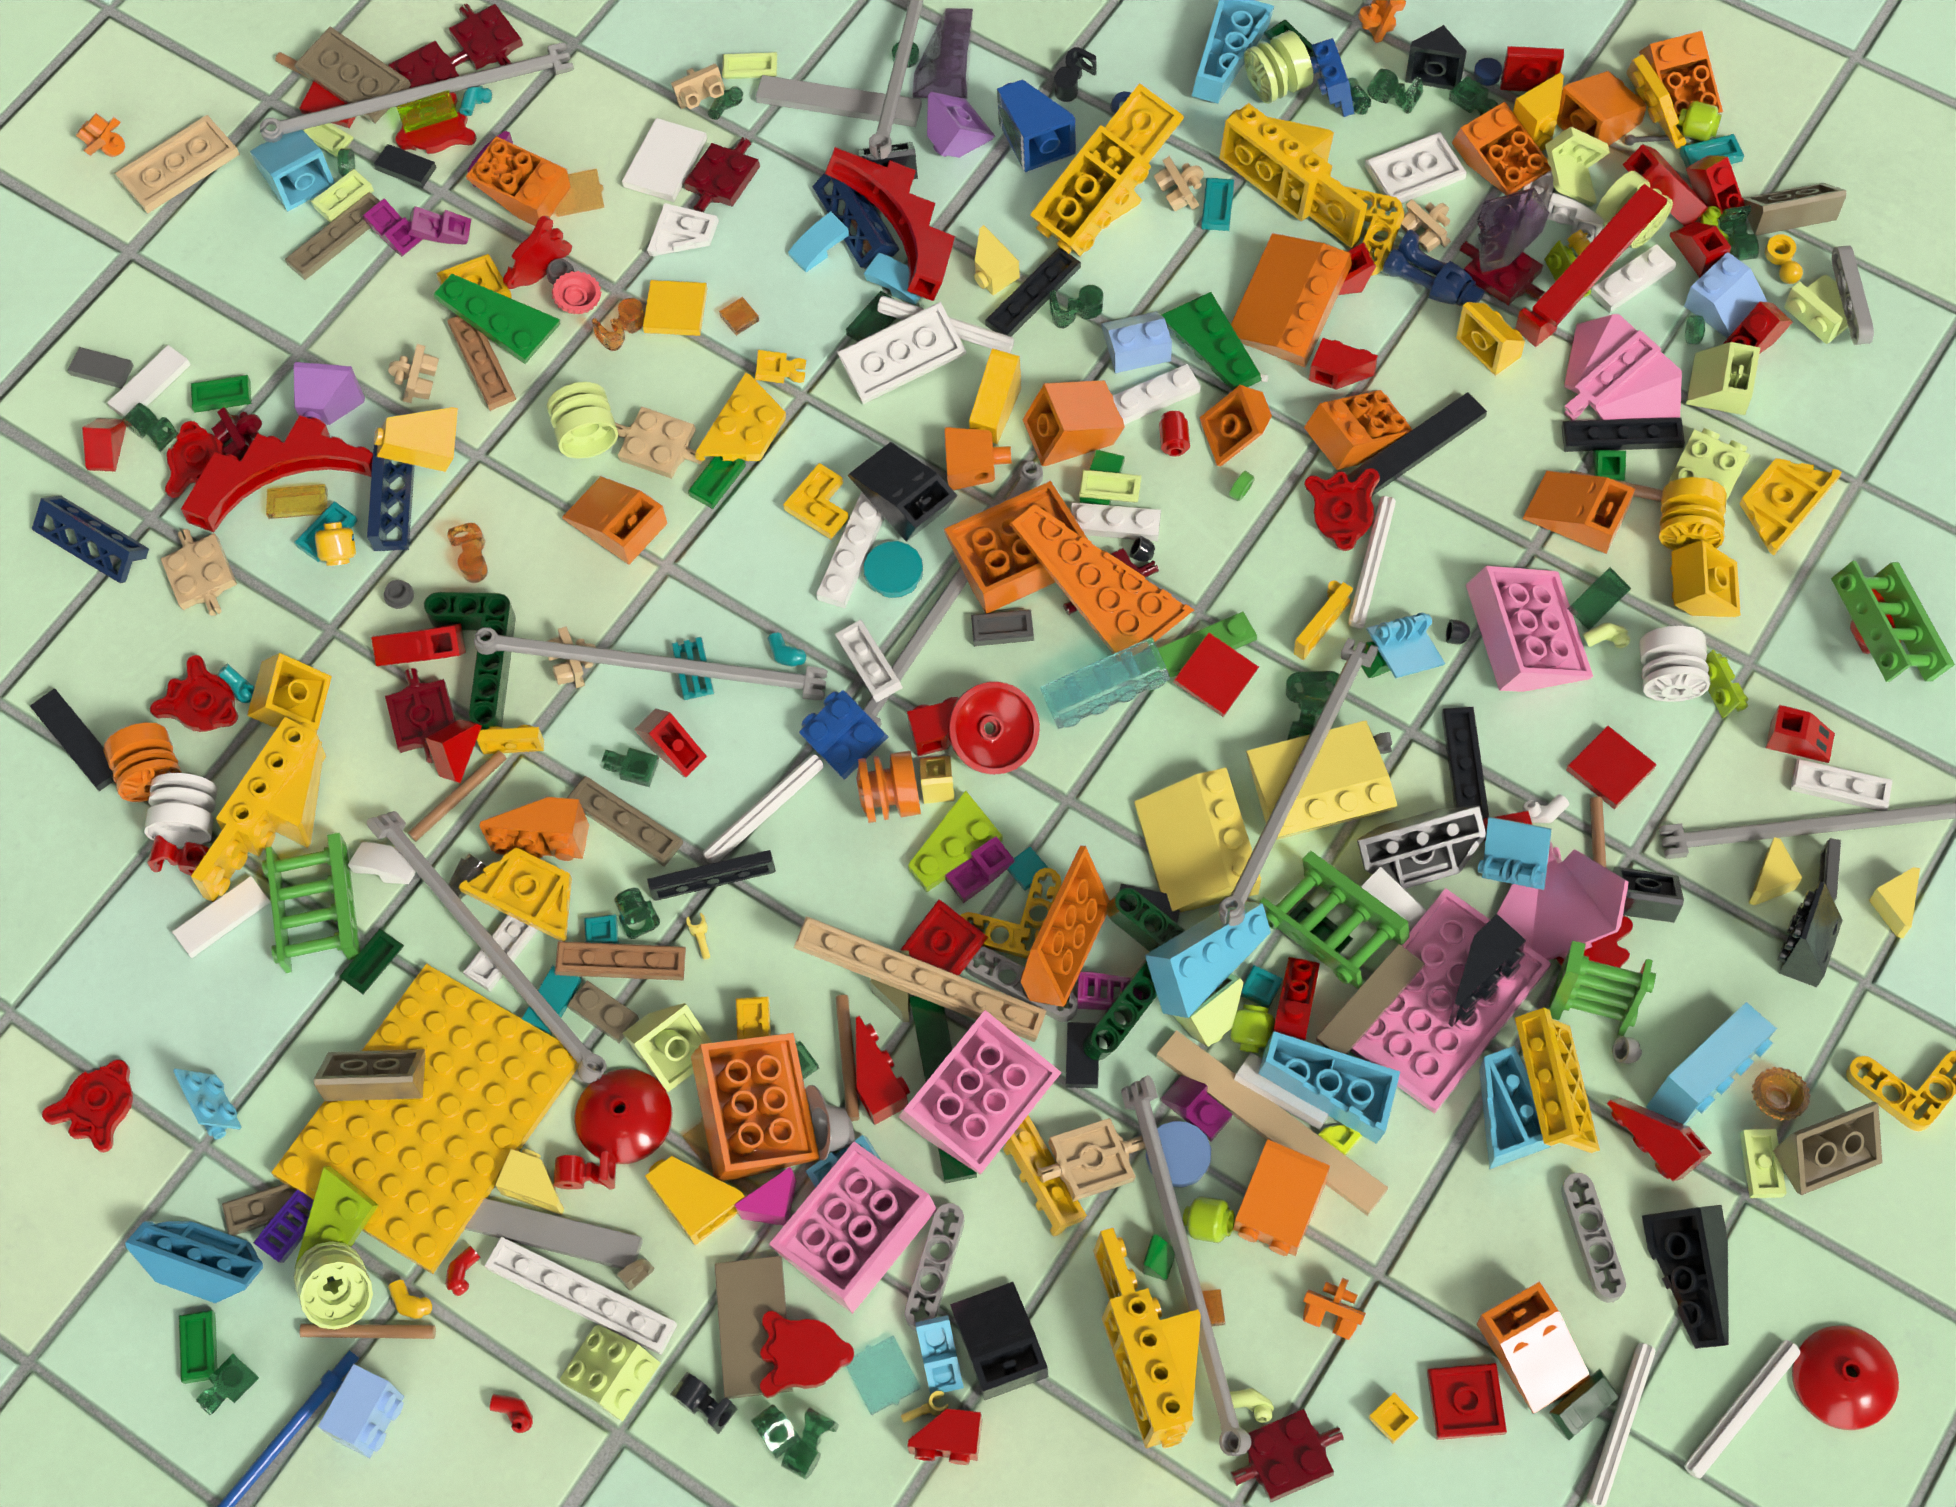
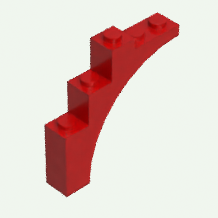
[825,147,955,301]
[181,415,373,533]

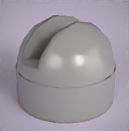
[1613,1037,1642,1064]

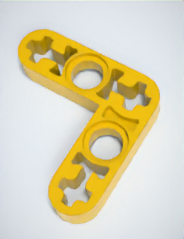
[1344,186,1405,276]
[961,868,1062,959]
[1846,1050,1956,1131]

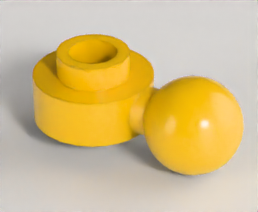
[1765,234,1803,284]

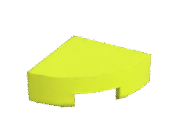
[1318,1125,1362,1156]

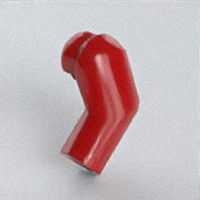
[445,1246,481,1296]
[490,1394,533,1433]

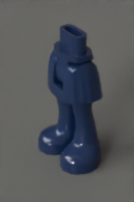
[1382,229,1485,306]

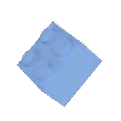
[318,1364,404,1458]

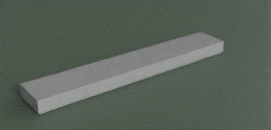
[756,75,922,127]
[465,1198,643,1269]

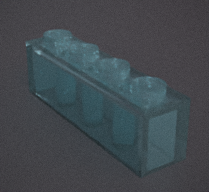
[1040,637,1170,729]

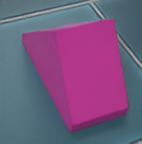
[735,1167,797,1226]

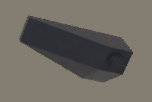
[1642,1205,1729,1349]

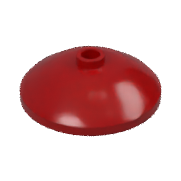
[948,682,1040,775]
[575,1069,673,1164]
[1792,1325,1899,1430]

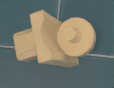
[671,63,725,109]
[1154,156,1204,211]
[1401,199,1451,253]
[388,344,439,403]
[548,626,596,688]

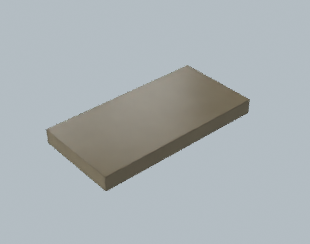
[294,26,411,124]
[715,1256,793,1399]

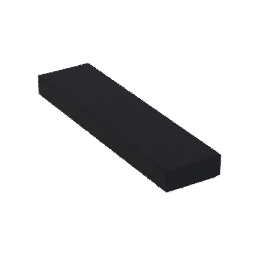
[985,247,1081,337]
[1561,418,1685,452]
[30,688,114,792]
[1442,707,1489,820]
[647,850,776,901]

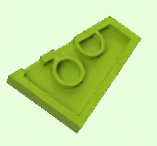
[908,790,1003,892]
[294,1166,379,1281]

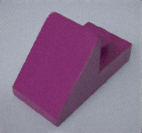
[1161,1075,1233,1142]

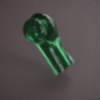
[1348,78,1371,115]
[708,86,743,120]

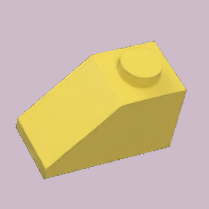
[974,225,1020,295]
[495,1149,564,1215]

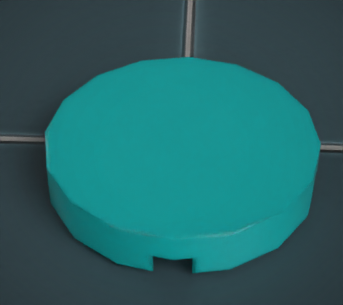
[864,541,923,598]

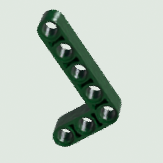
[424,592,516,730]
[1083,888,1185,1061]

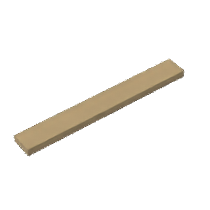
[794,916,1046,1042]
[1156,1030,1388,1216]

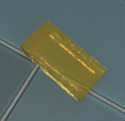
[266,484,328,519]

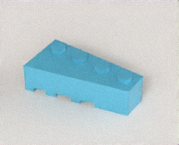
[1192,0,1274,104]
[1145,901,1271,1018]
[1646,1002,1777,1125]
[1258,1031,1400,1144]

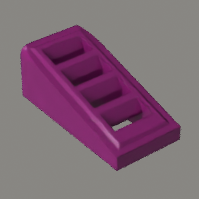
[1077,972,1142,1010]

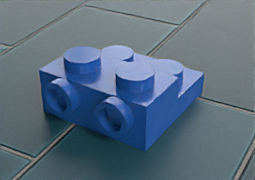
[1310,38,1355,117]
[799,690,889,780]

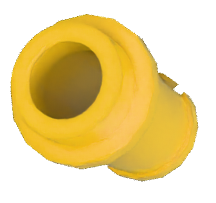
[1567,229,1590,256]

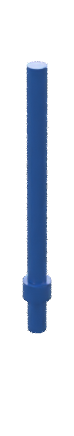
[217,1350,360,1507]

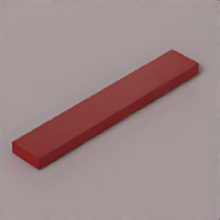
[1533,184,1667,327]

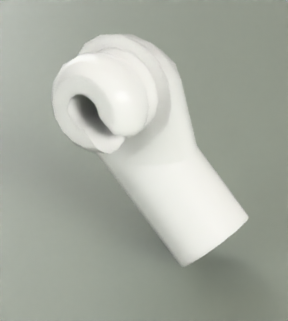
[1522,794,1569,823]

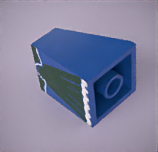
[997,79,1076,172]

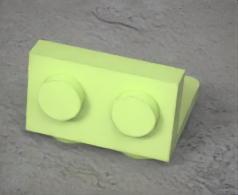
[1545,127,1610,206]
[1784,275,1848,344]
[1669,428,1751,501]
[560,1325,661,1421]

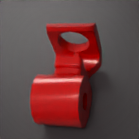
[147,835,210,876]
[553,1151,617,1190]

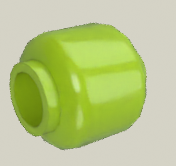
[1677,101,1722,141]
[1230,1004,1275,1053]
[1183,1196,1235,1243]

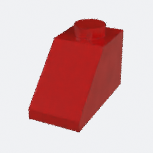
[634,708,707,778]

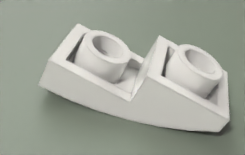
[1546,193,1604,240]
[348,842,416,884]
[1361,867,1427,932]

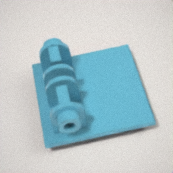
[1366,612,1445,679]
[1478,817,1552,890]
[173,1068,242,1140]

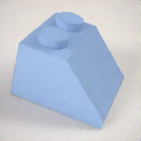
[1684,252,1767,338]
[1101,311,1172,373]

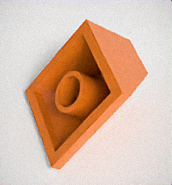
[1199,385,1272,466]

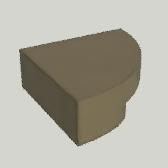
[617,1259,655,1291]

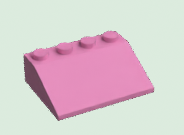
[1466,566,1593,692]
[899,1010,1062,1174]
[769,1142,937,1314]

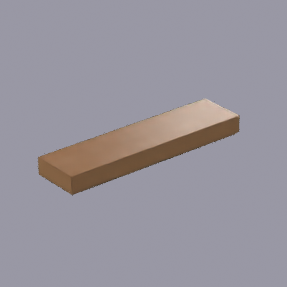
[447,315,516,411]
[555,941,686,981]

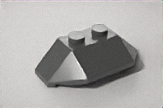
[1357,805,1486,889]

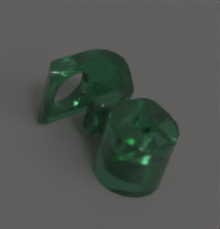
[1367,68,1423,114]
[1720,205,1759,261]
[1049,285,1103,329]
[122,403,178,453]
[1287,693,1327,740]
[614,887,660,939]
[750,1404,801,1459]
[781,1407,839,1480]

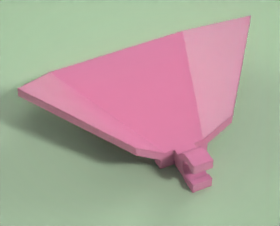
[1564,314,1682,421]
[1497,842,1629,961]

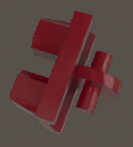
[211,407,262,460]

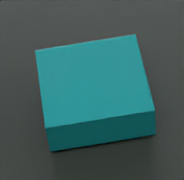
[1007,847,1048,891]
[584,914,619,944]
[1240,965,1283,1009]

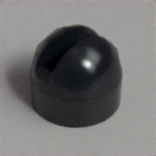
[1130,535,1155,562]
[1446,619,1470,644]

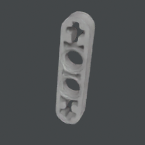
[1832,245,1874,345]
[966,946,1078,1022]
[1561,1173,1626,1303]
[905,1203,965,1331]

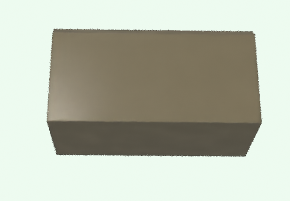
[1743,183,1846,236]
[314,1049,425,1101]
[1773,1101,1883,1195]

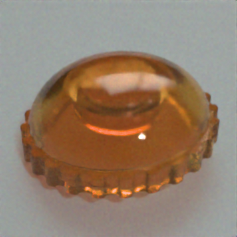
[1751,1067,1811,1121]

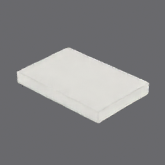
[622,118,707,202]
[1365,132,1467,203]

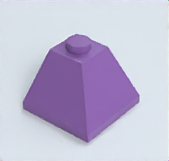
[927,92,995,158]
[293,362,365,425]

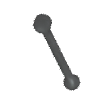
[1625,132,1683,146]

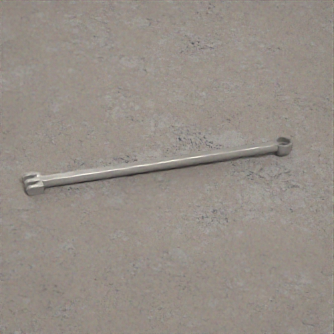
[869,0,923,159]
[260,43,574,143]
[863,461,1043,727]
[474,627,828,700]
[1219,638,1378,926]
[1659,803,1956,859]
[367,811,607,1083]
[1121,1075,1251,1456]

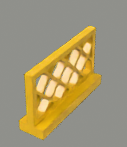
[1515,1007,1600,1153]

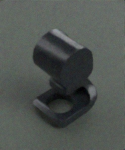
[1054,47,1097,102]
[670,1372,738,1434]

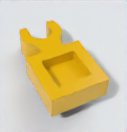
[755,350,806,384]

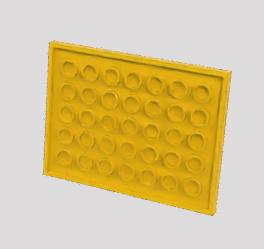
[271,964,579,1274]

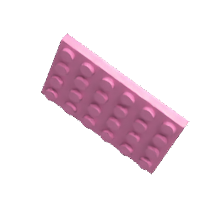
[1351,888,1552,1114]

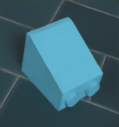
[250,130,335,212]

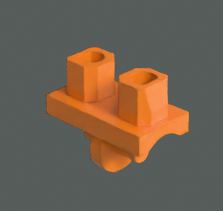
[1358,0,1406,43]
[76,113,125,157]
[1303,1278,1366,1340]

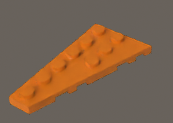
[1009,504,1194,667]

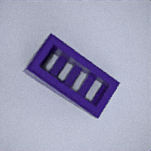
[253,1190,314,1263]

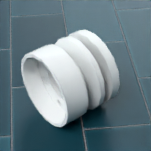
[1639,626,1710,702]
[144,773,218,847]

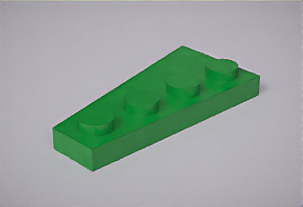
[434,274,560,364]
[1161,292,1262,390]

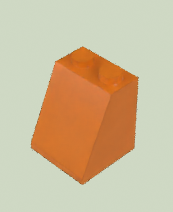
[1557,71,1647,147]
[1022,380,1125,466]
[1233,1139,1330,1256]

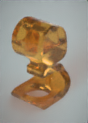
[592,298,645,351]
[447,523,488,583]

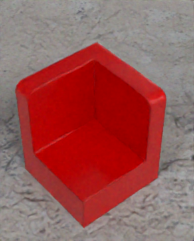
[1515,308,1557,347]

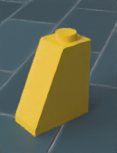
[969,348,1021,444]
[374,407,458,472]
[645,1156,745,1245]

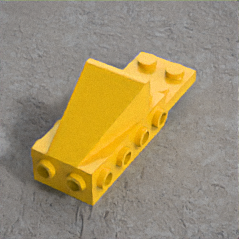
[1030,83,1184,257]
[1219,103,1368,248]
[191,717,326,902]
[1093,1228,1201,1449]

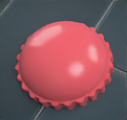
[552,271,602,314]

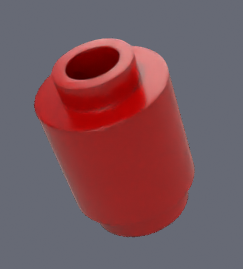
[1159,411,1190,457]

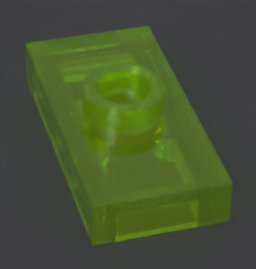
[396,90,458,133]

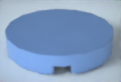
[1146,1121,1211,1188]

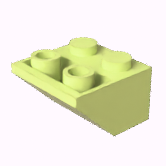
[1686,342,1760,415]

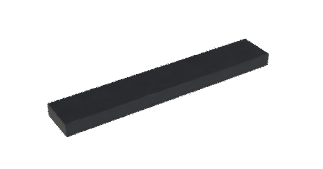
[1347,392,1487,496]

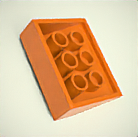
[1231,233,1352,368]
[944,481,1088,614]
[1021,845,1110,1007]
[691,1033,819,1181]

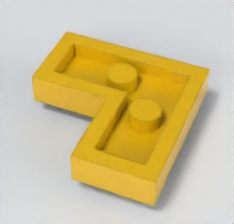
[783,463,849,540]

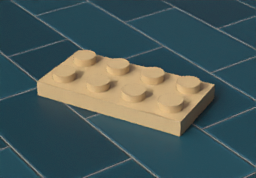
[115,115,240,214]

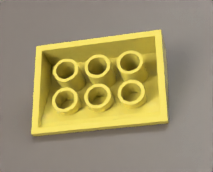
[1246,720,1398,840]
[1134,768,1261,913]

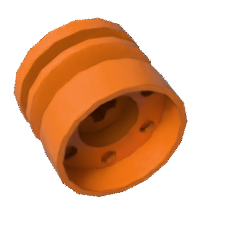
[104,722,182,802]
[856,751,921,823]

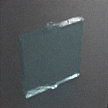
[846,1335,921,1416]

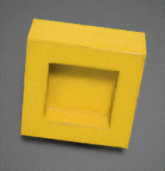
[1369,1392,1419,1444]

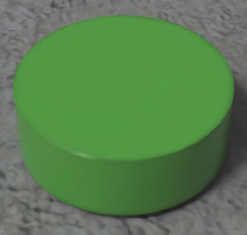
[1229,470,1255,501]

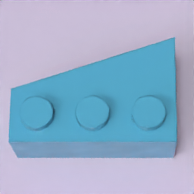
[1479,1046,1551,1170]

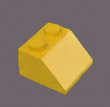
[1513,72,1564,151]
[1456,302,1525,376]
[1670,540,1741,617]
[247,653,332,730]

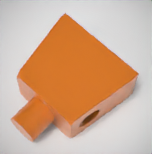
[945,427,1012,490]

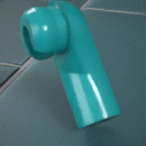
[459,86,492,116]
[767,632,806,667]
[217,663,255,703]

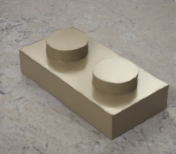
[568,980,639,1044]

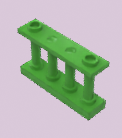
[1831,561,1955,682]
[262,832,360,973]
[1259,850,1410,989]
[1548,941,1656,1036]

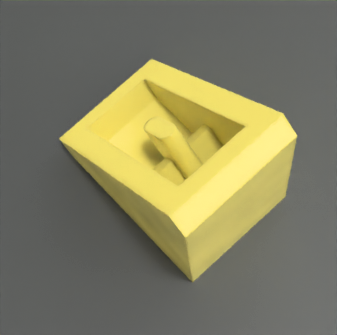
[920,756,955,804]
[1749,837,1802,906]
[1869,867,1920,938]

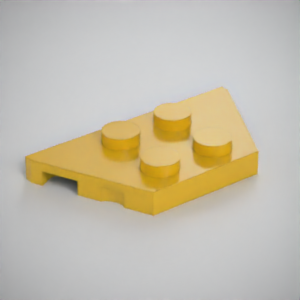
[1626,54,1686,149]
[695,372,786,461]
[1740,458,1842,555]
[459,847,572,942]

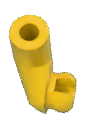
[388,1280,432,1319]

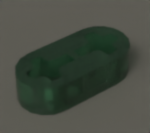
[1285,671,1340,703]

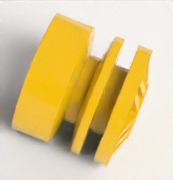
[1659,477,1727,551]

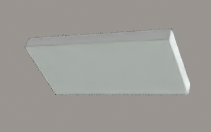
[837,302,966,404]

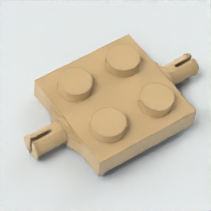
[615,407,702,479]
[161,529,237,616]
[1038,1118,1146,1201]

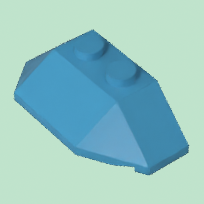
[125,1221,263,1303]

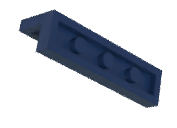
[812,173,900,269]
[367,445,415,551]
[32,496,149,583]

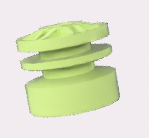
[1244,31,1314,104]
[1595,171,1673,249]
[547,382,619,459]
[293,1241,373,1330]

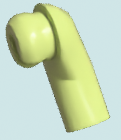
[1583,623,1630,648]
[1230,1388,1274,1423]

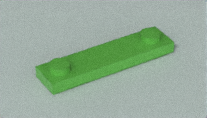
[1134,611,1257,688]

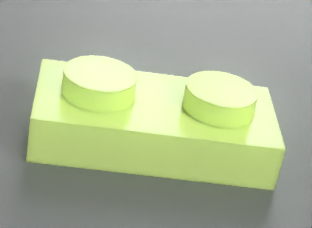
[311,169,374,223]
[1740,1129,1787,1198]

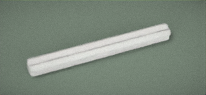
[877,296,1014,353]
[1348,496,1396,628]
[702,754,824,864]
[1684,1340,1800,1479]
[1586,1343,1656,1507]

